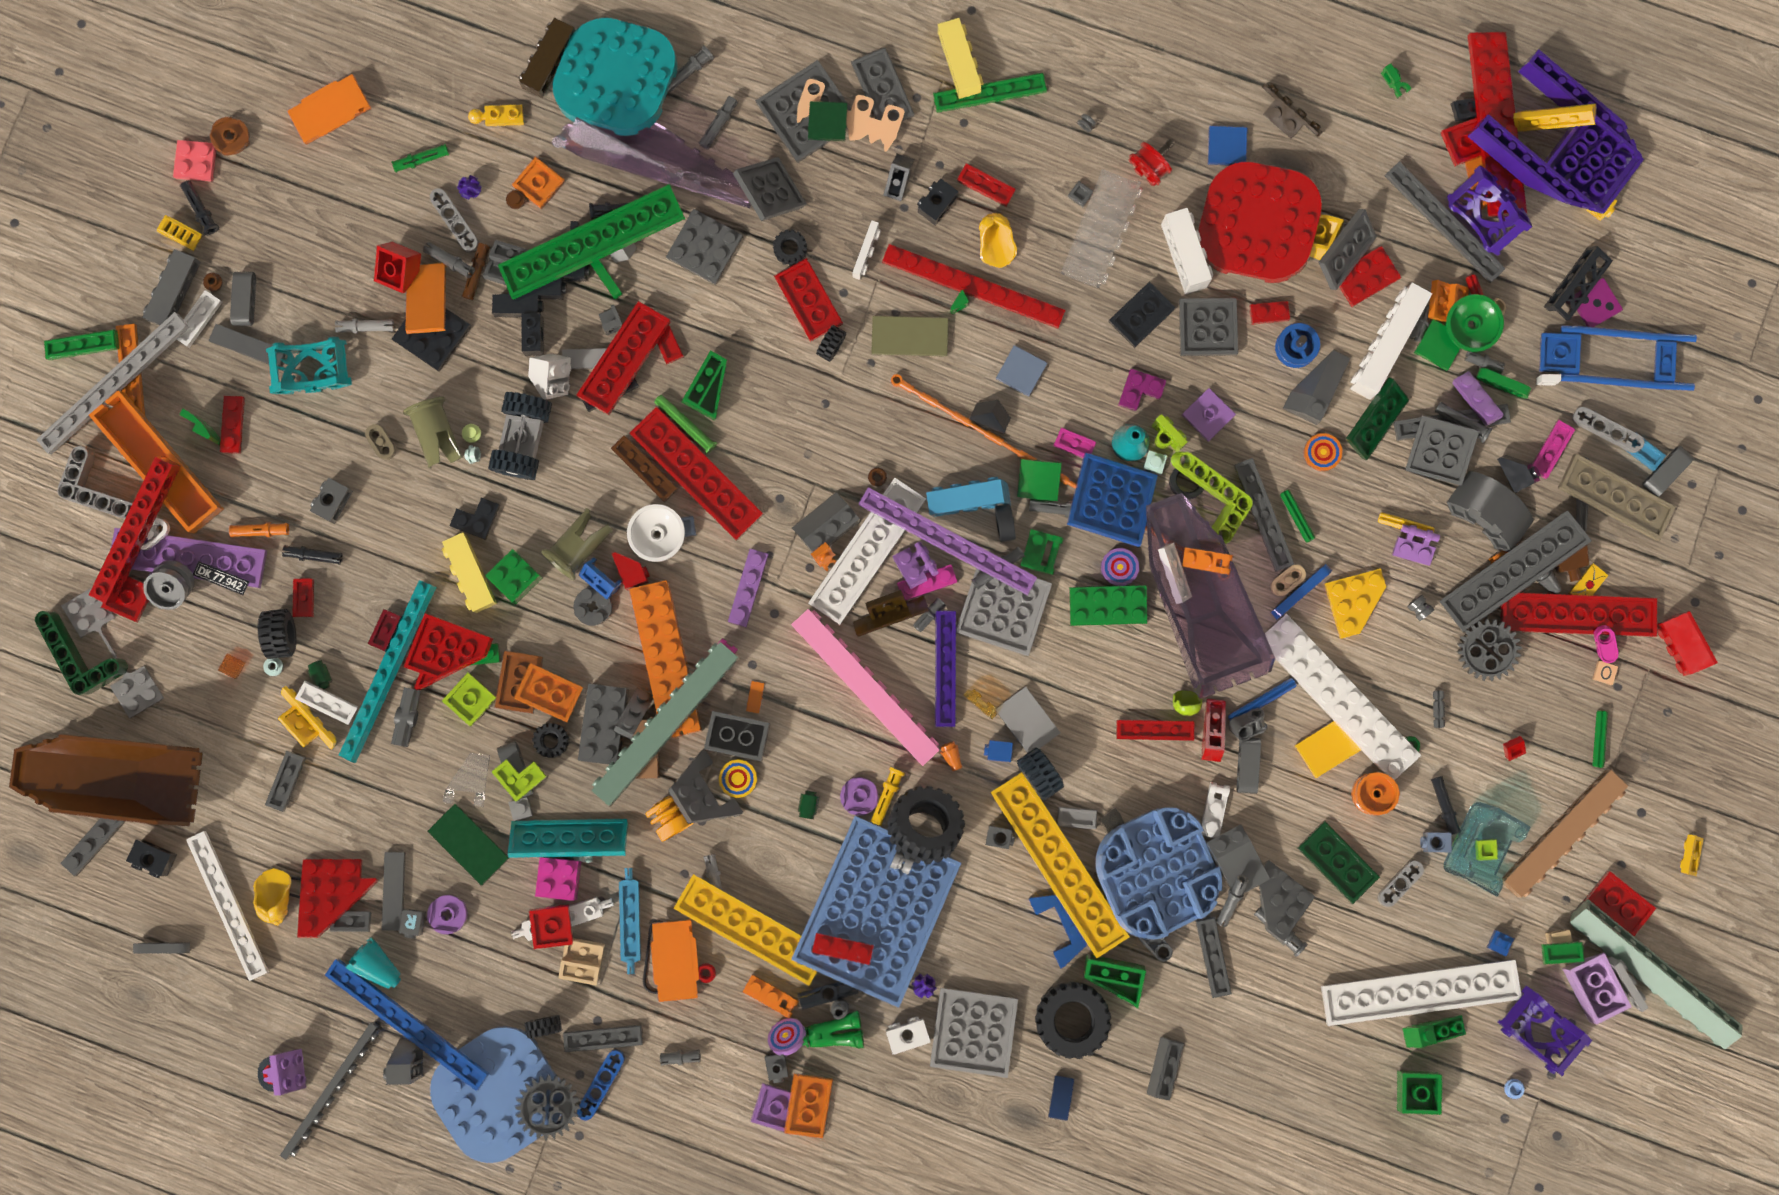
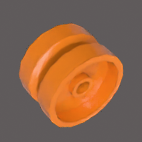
[1351,772,1400,815]

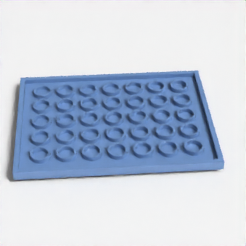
[791,816,961,1008]

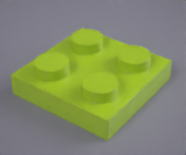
[442,672,496,727]

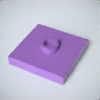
[1182,388,1236,442]
[750,1083,791,1132]

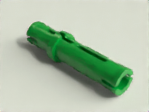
[391,144,449,173]

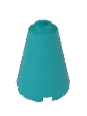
[1112,424,1150,462]
[345,937,401,989]

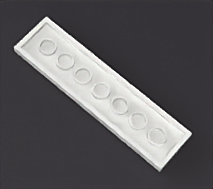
[808,478,926,625]

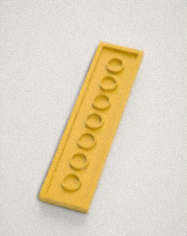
[673,874,817,986]

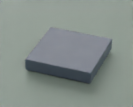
[996,345,1047,397]

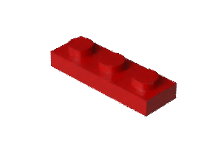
[957,163,1016,207]
[220,396,245,454]
[812,933,874,965]

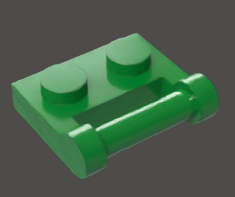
[1020,529,1064,575]

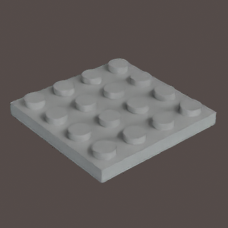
[956,568,1052,656]
[930,987,1018,1078]

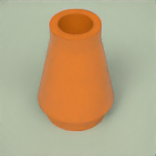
[940,741,963,771]

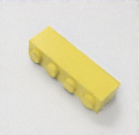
[938,18,983,99]
[442,533,497,613]

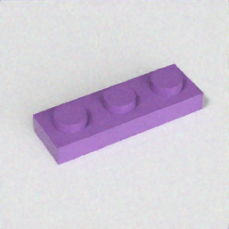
[1452,371,1503,426]

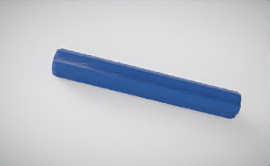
[1228,678,1297,721]

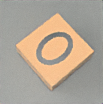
[1592,661,1618,685]

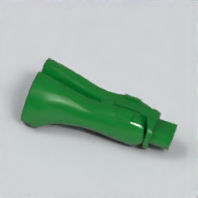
[802,1010,864,1048]

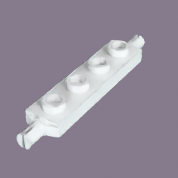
[511,897,614,941]

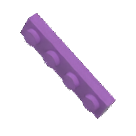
[728,549,768,628]

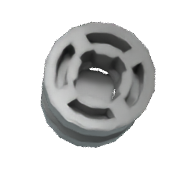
[890,851,914,874]

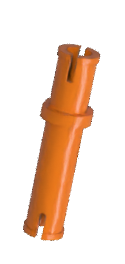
[229,522,289,537]

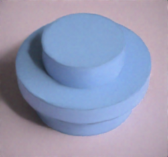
[1504,1079,1525,1099]

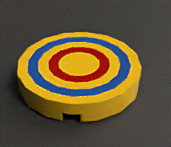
[719,759,757,798]

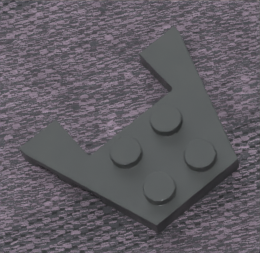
[668,749,743,824]

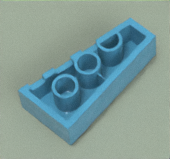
[926,477,1011,517]

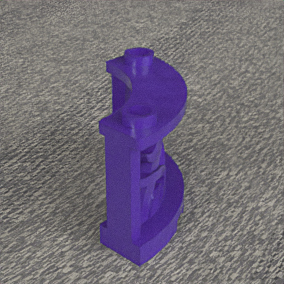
[1447,165,1533,256]
[1497,986,1593,1076]

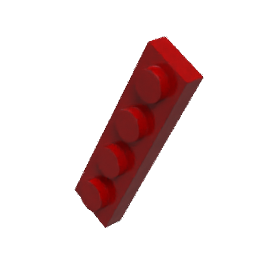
[1116,720,1194,741]

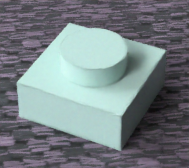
[1143,451,1167,475]

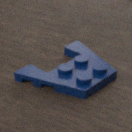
[1029,895,1087,969]

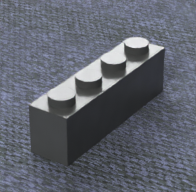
[143,249,201,326]

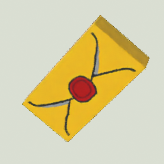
[1568,563,1608,596]

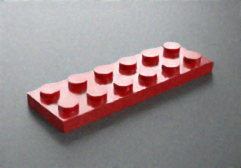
[576,301,671,415]

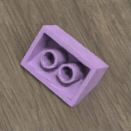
[1562,953,1631,1024]

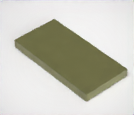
[871,316,948,357]

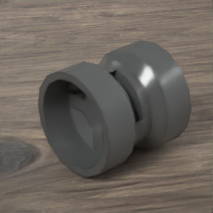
[1407,595,1435,622]

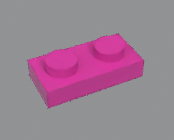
[1054,428,1096,458]

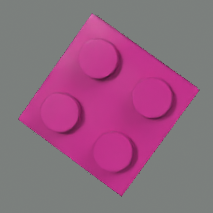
[535,857,582,901]

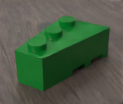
[682,350,727,421]

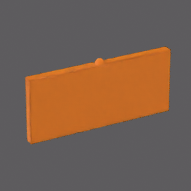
[746,681,765,713]

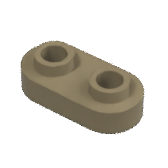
[365,424,396,460]

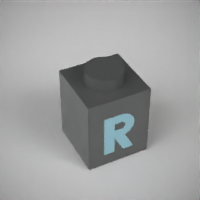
[399,909,426,939]

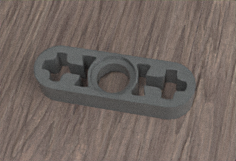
[133,943,190,954]

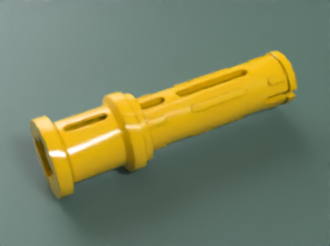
[870,767,906,826]

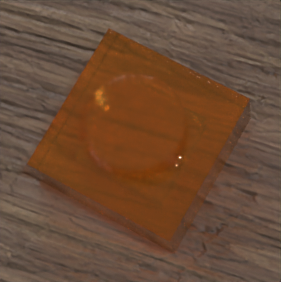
[218,653,246,679]

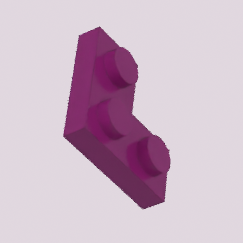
[1118,369,1167,411]

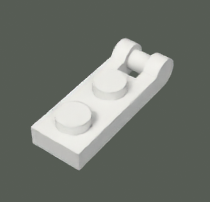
[1201,782,1230,838]

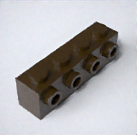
[519,17,576,98]

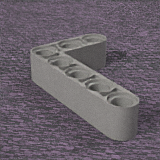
[57,446,133,519]

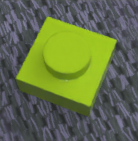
[1475,839,1498,860]

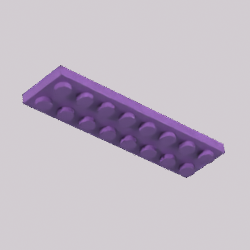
[111,528,267,588]

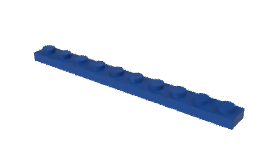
[325,959,490,1091]

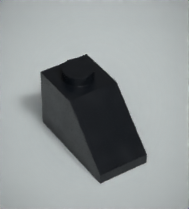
[883,153,915,201]
[1497,455,1540,493]

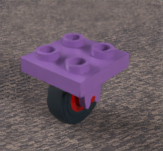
[257,1049,306,1096]

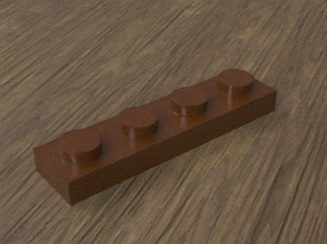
[611,435,678,503]

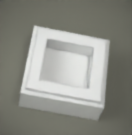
[1536,374,1561,385]

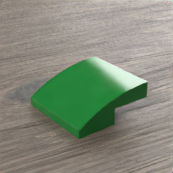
[179,409,221,445]
[1017,459,1062,501]

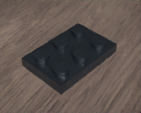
[1108,281,1176,348]

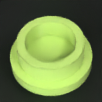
[462,424,481,443]

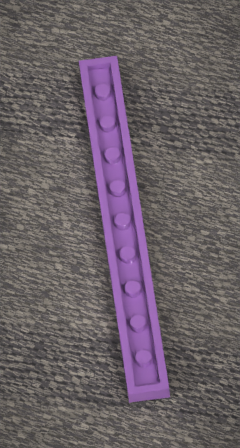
[859,487,1037,595]

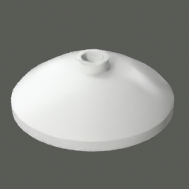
[627,504,685,562]

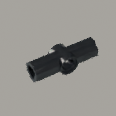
[798,981,859,1010]

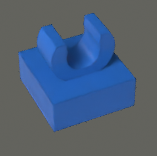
[1486,930,1514,956]

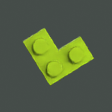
[492,759,547,802]

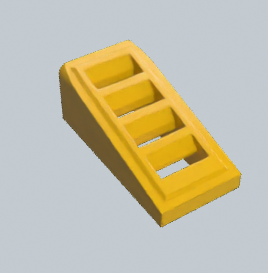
[157,215,203,251]

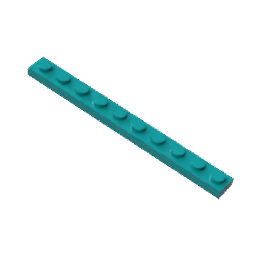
[338,580,437,763]

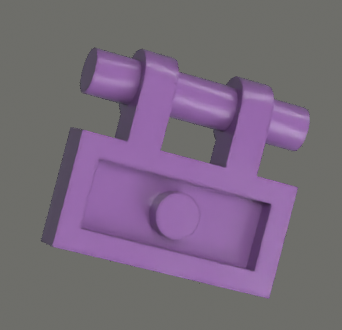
[1392,524,1440,566]
[892,542,939,589]

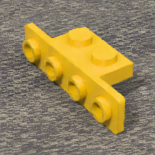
[278,685,336,750]

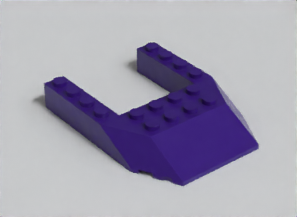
[1468,49,1644,214]

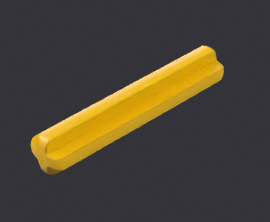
[1378,512,1435,533]

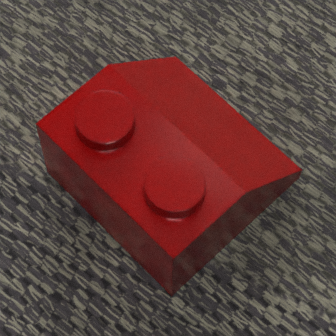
[374,241,421,293]

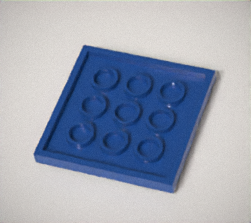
[1067,453,1158,547]

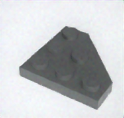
[1259,860,1315,943]

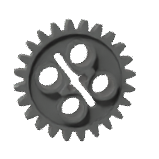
[1457,618,1522,681]
[515,1074,580,1140]

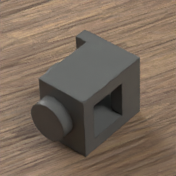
[764,1053,789,1083]

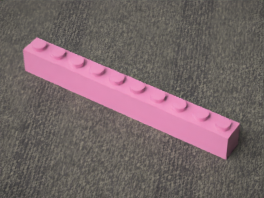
[791,609,940,766]

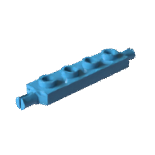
[619,868,641,974]

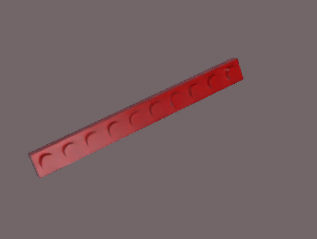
[882,244,1065,329]

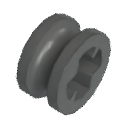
[1077,114,1096,132]

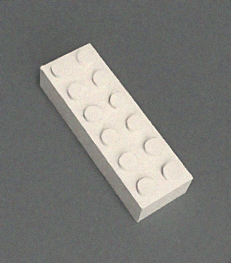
[1350,283,1432,400]

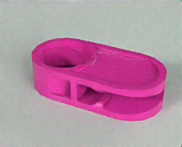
[1594,625,1619,663]

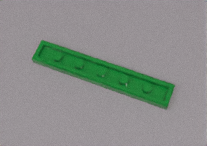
[933,73,1047,113]

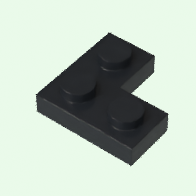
[449,498,500,540]

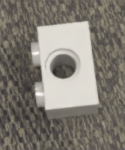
[886,1016,931,1055]

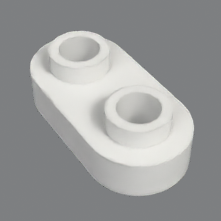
[141,518,170,550]

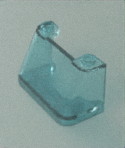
[1443,802,1531,897]

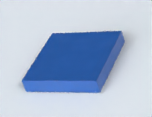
[1208,126,1247,165]

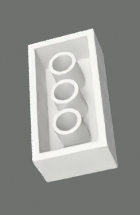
[1161,208,1213,295]

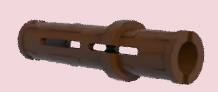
[462,243,490,301]

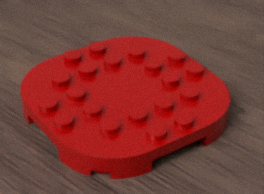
[1198,162,1322,283]

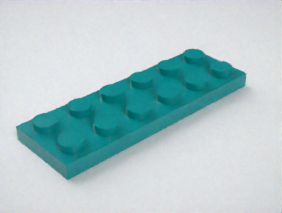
[508,819,628,858]

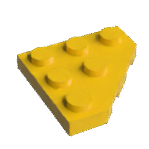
[1324,569,1386,639]

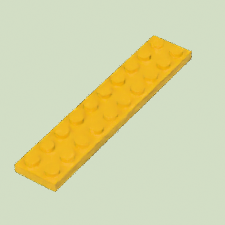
[990,773,1129,958]

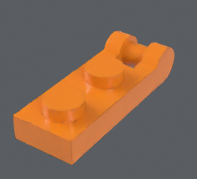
[1182,547,1233,575]
[743,974,799,1018]

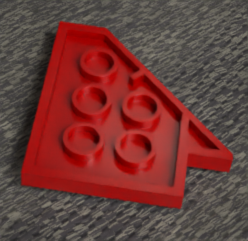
[404,613,493,690]
[297,859,378,938]

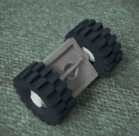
[488,392,552,480]

